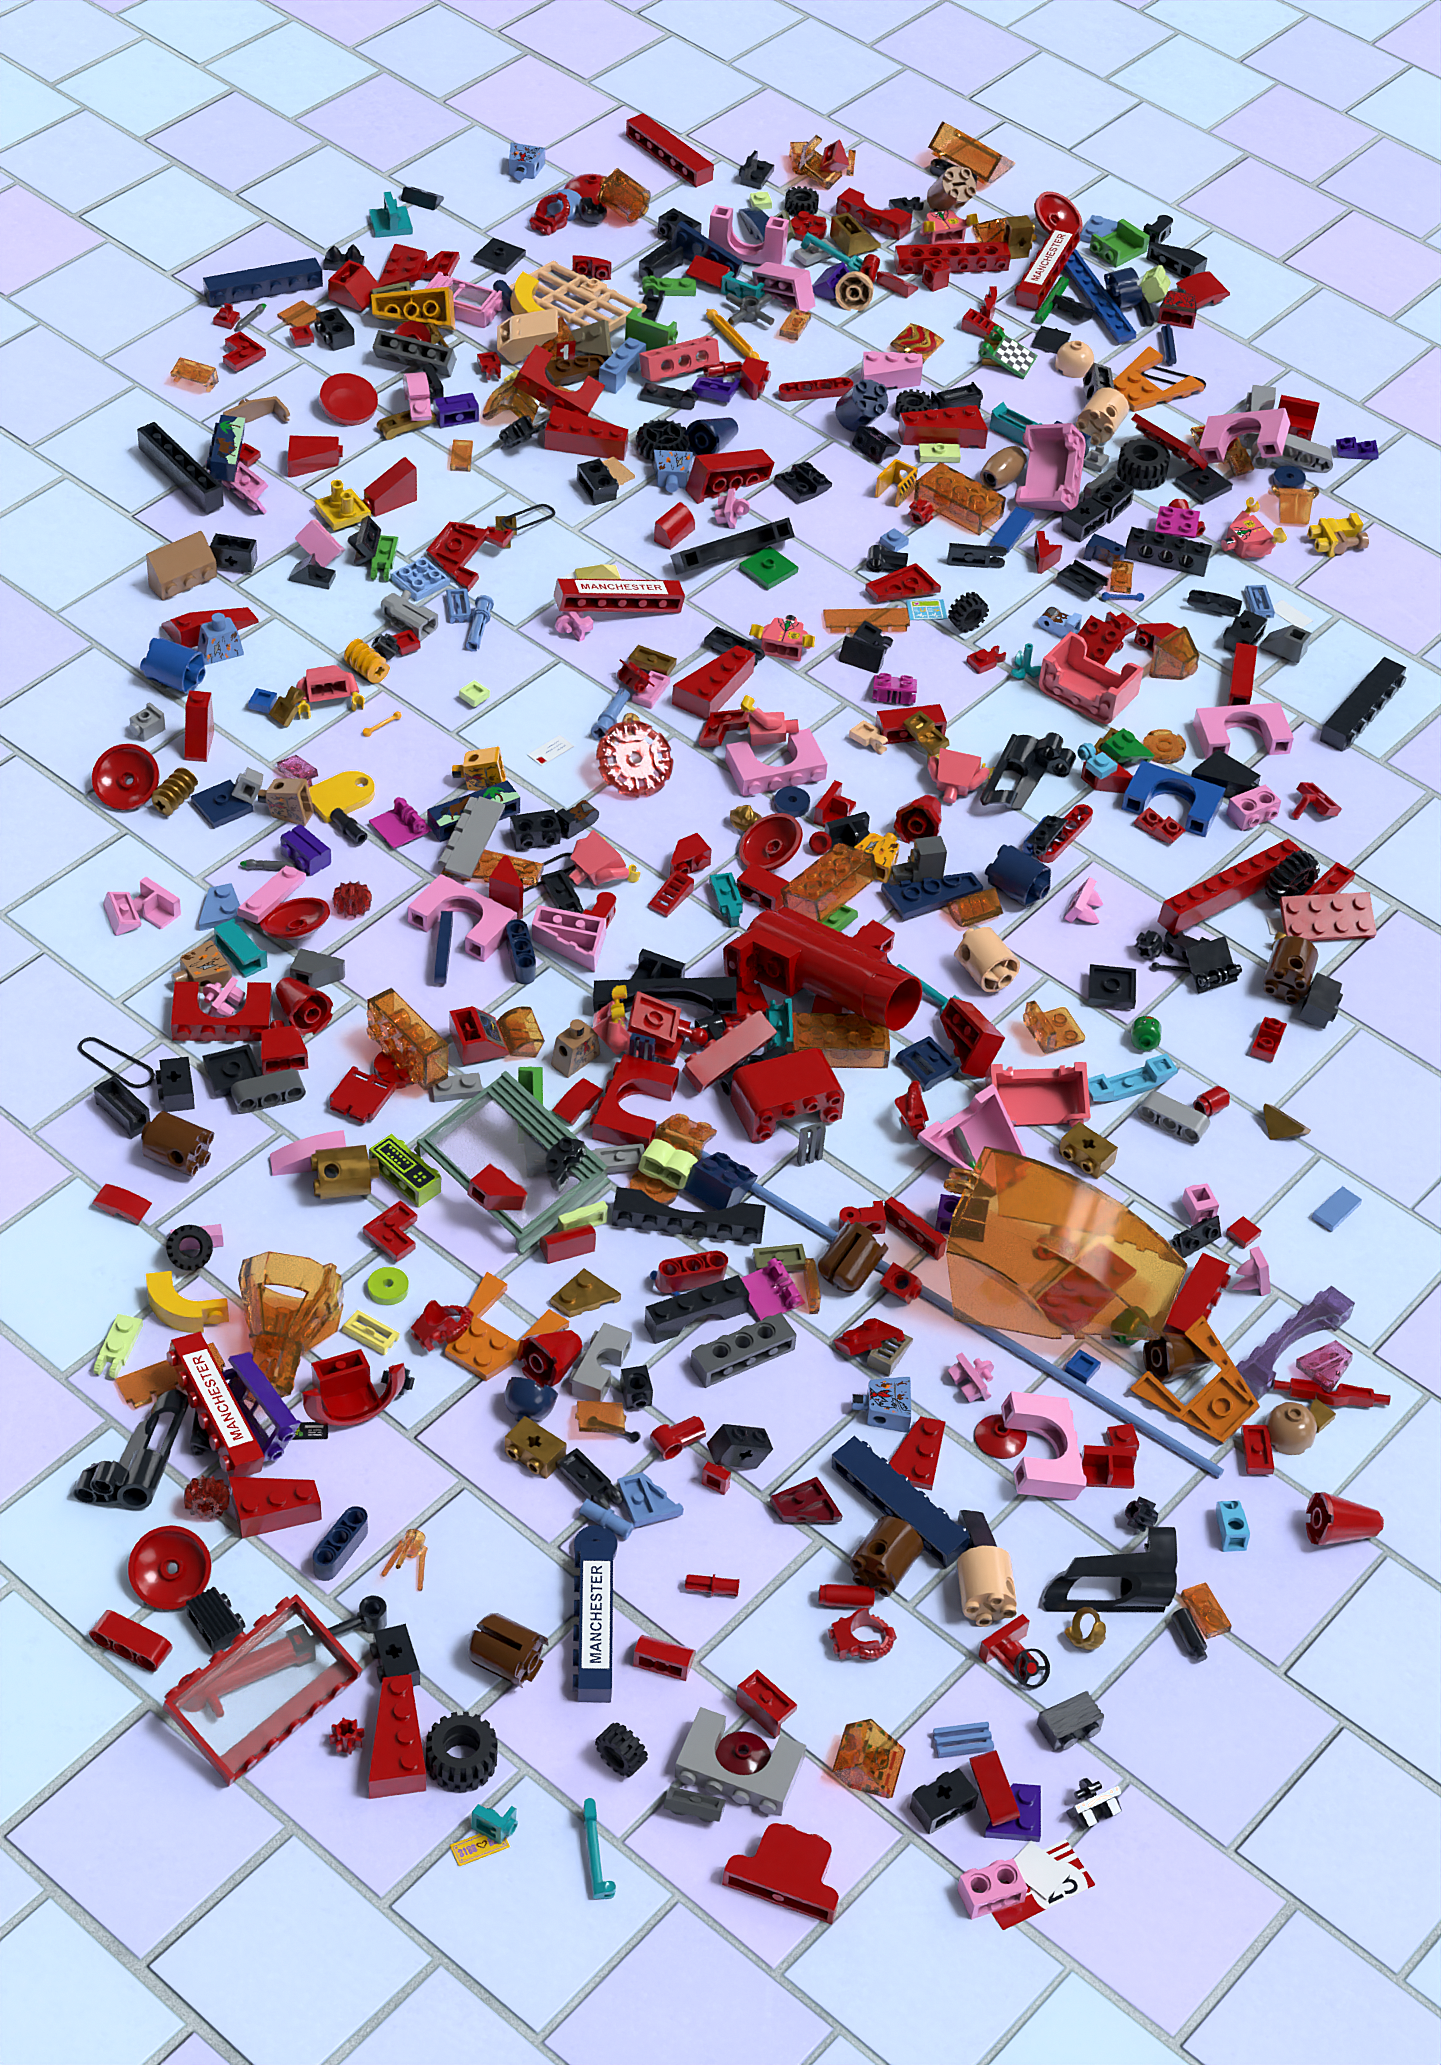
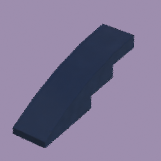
[738,207,770,242]

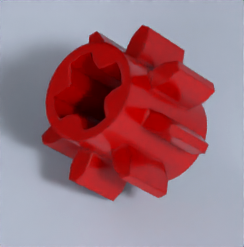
[908,498,934,526]
[329,1717,365,1755]

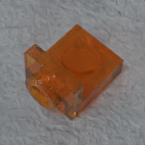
[1222,448,1254,477]
[1110,560,1134,594]

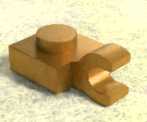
[495,516,517,548]
[269,686,305,727]

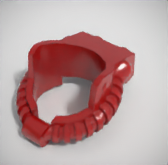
[529,192,570,236]
[895,1081,929,1140]
[410,1300,474,1352]
[828,1608,897,1660]

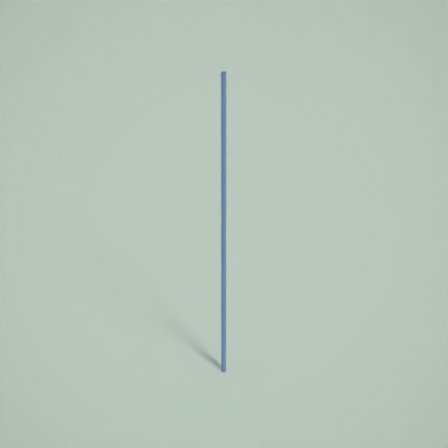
[656,1123,1224,1478]

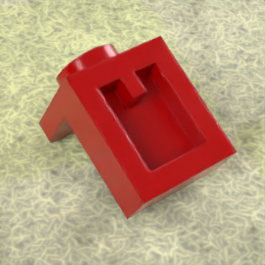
[1105,611,1137,635]

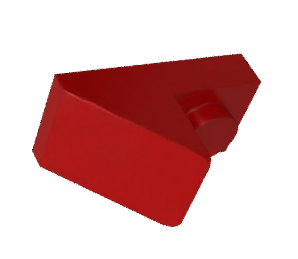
[1034,531,1063,574]

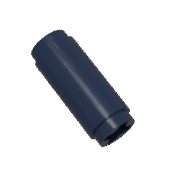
[493,280,513,313]

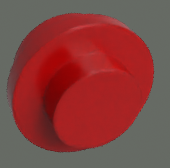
[809,831,832,854]

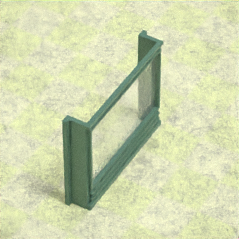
[414,1070,611,1255]

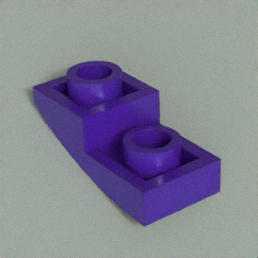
[1336,437,1379,460]

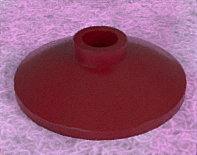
[715,1731,771,1775]

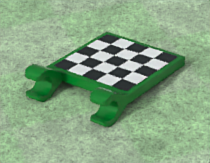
[978,326,1038,379]

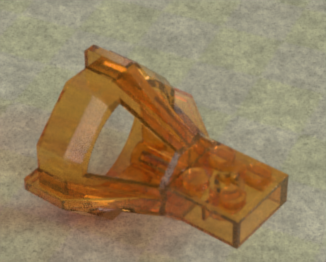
[238,1251,345,1403]

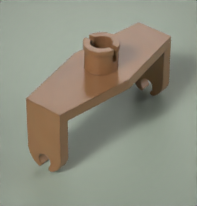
[223,396,290,423]

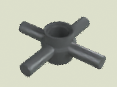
[726,293,775,326]

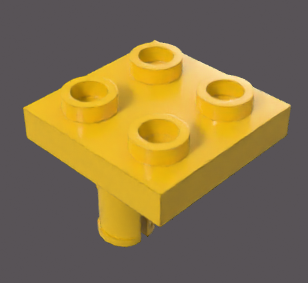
[314,479,371,531]

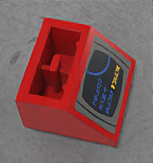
[449,1006,509,1065]

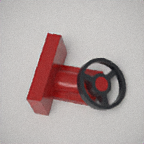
[978,1614,1050,1688]

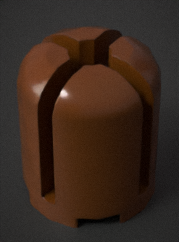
[817,1220,889,1293]
[468,1613,549,1688]

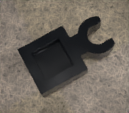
[888,196,924,214]
[853,620,894,654]

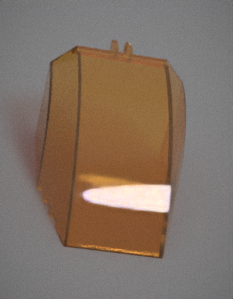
[943,1146,1188,1340]

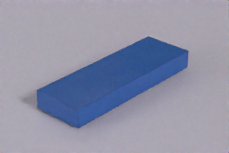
[990,506,1035,553]

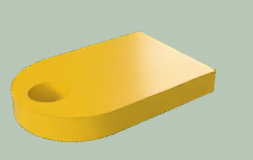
[309,771,375,824]

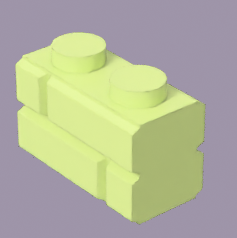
[1139,265,1171,304]

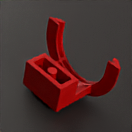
[302,1349,405,1426]

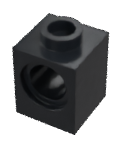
[620,1365,653,1410]

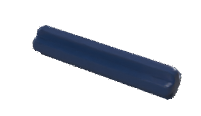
[1161,324,1177,366]

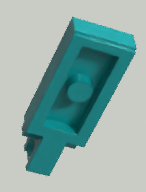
[709,872,743,927]

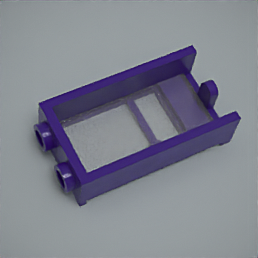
[222,1352,301,1462]

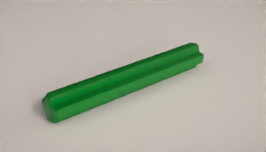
[1034,276,1069,324]

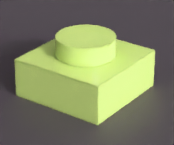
[749,191,772,210]
[459,680,490,707]

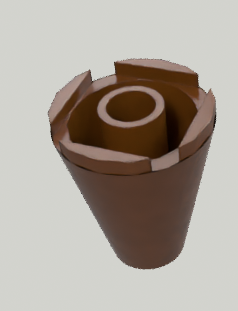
[1143,1331,1214,1383]

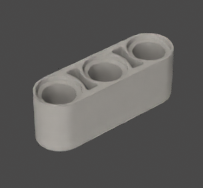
[1137,1091,1211,1144]

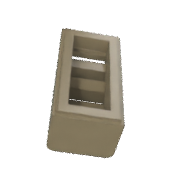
[867,1334,913,1377]

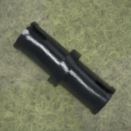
[330,808,368,845]

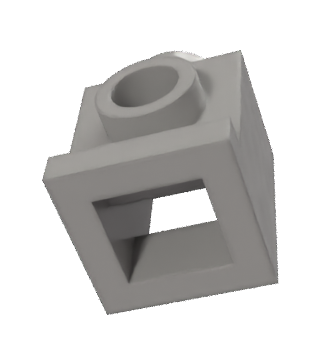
[129,702,166,742]
[232,767,264,804]

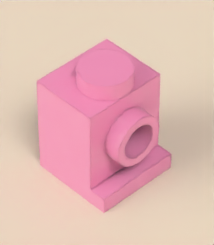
[1182,1183,1219,1225]

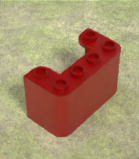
[730,1048,845,1143]

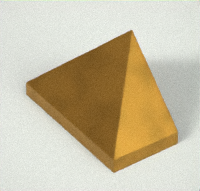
[1263,1103,1311,1140]

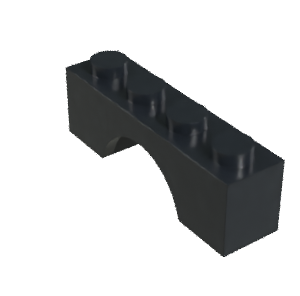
[644,1275,750,1344]

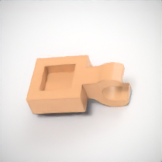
[849,720,888,754]

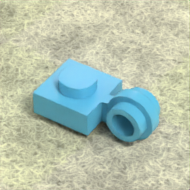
[1077,743,1118,779]

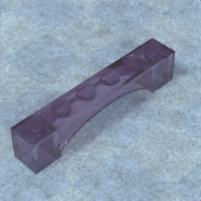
[1236,1285,1355,1402]

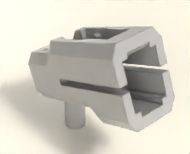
[381,590,438,641]

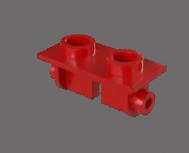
[617,659,655,693]

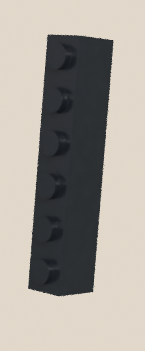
[137,421,224,514]
[1319,657,1407,752]

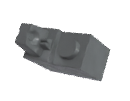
[891,836,947,883]

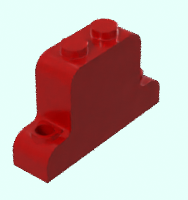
[722,1823,839,1925]

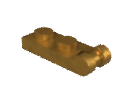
[376,410,436,440]

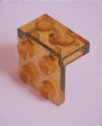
[1023,1000,1086,1054]
[654,1113,717,1162]

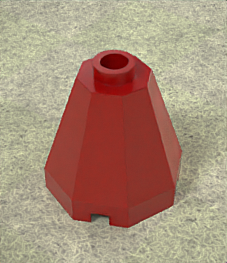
[893,794,942,844]
[516,1330,583,1388]

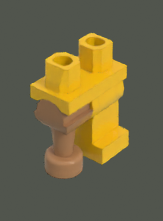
[1307,512,1369,558]

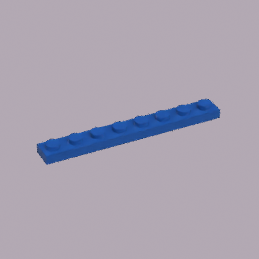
[1064,249,1137,343]

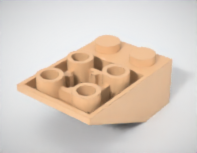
[497,308,558,365]

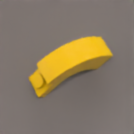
[510,271,545,315]
[146,1271,229,1333]

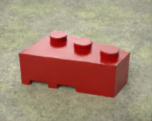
[940,997,1005,1078]

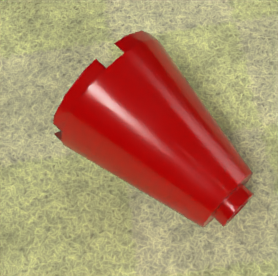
[275,977,334,1035]
[1306,1492,1384,1546]

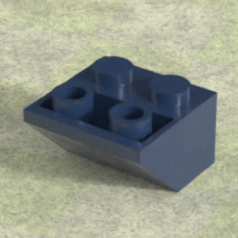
[684,1152,758,1210]

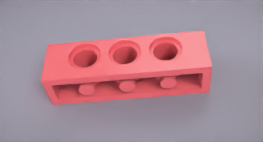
[639,335,720,382]

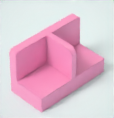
[295,519,345,567]
[133,877,181,929]

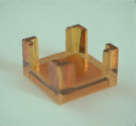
[799,134,842,191]

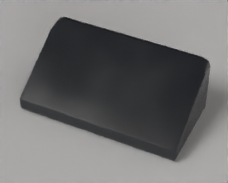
[401,186,444,210]
[839,636,885,674]
[958,1510,997,1549]

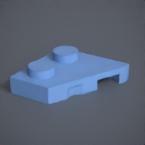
[1080,215,1118,243]
[199,883,244,931]
[617,1472,684,1528]

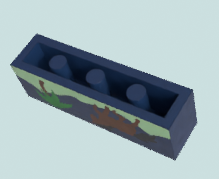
[206,415,245,482]
[427,780,521,842]

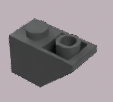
[1260,625,1312,663]
[290,948,345,989]

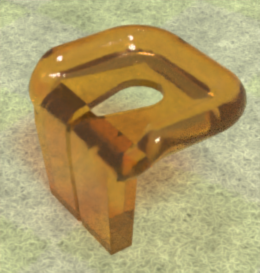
[482,379,539,423]
[1267,485,1320,525]

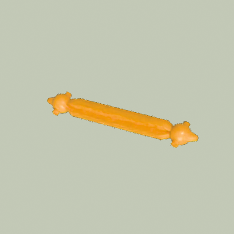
[706,308,761,360]

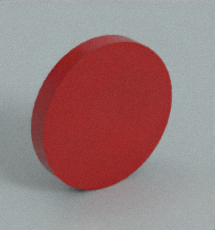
[319,373,378,425]

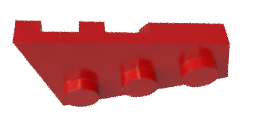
[889,1416,946,1491]

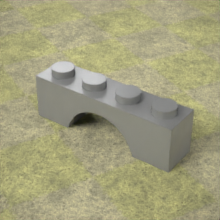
[1243,385,1276,449]

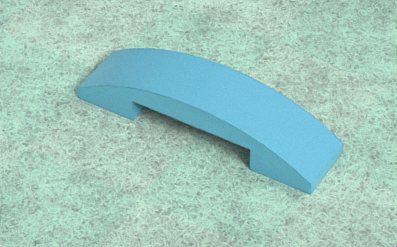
[1088,1053,1178,1101]

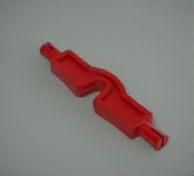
[1273,1378,1391,1407]

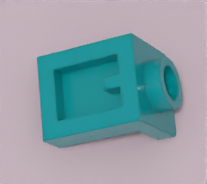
[471,1804,518,1844]

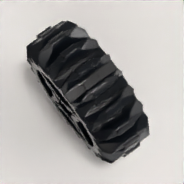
[635,419,690,462]
[1265,850,1321,907]

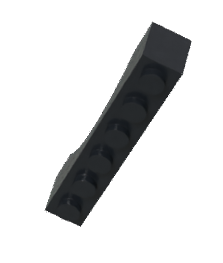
[670,517,795,575]
[593,977,738,1014]
[612,1187,766,1244]

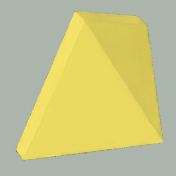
[575,564,621,579]

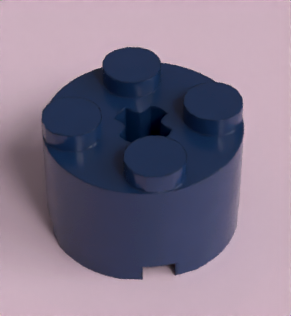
[1104,267,1142,310]

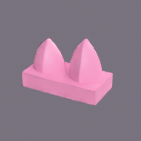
[1064,876,1103,923]
[1232,1246,1271,1296]

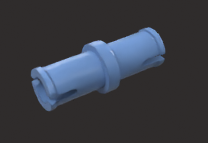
[579,1499,634,1540]

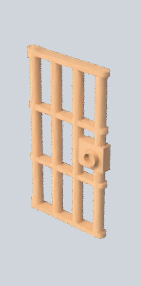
[509,260,647,332]

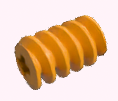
[344,638,390,683]

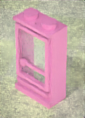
[425,272,504,328]

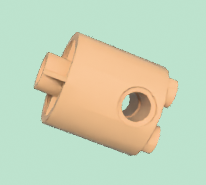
[1076,388,1129,445]
[954,927,1020,993]
[957,1546,1017,1627]

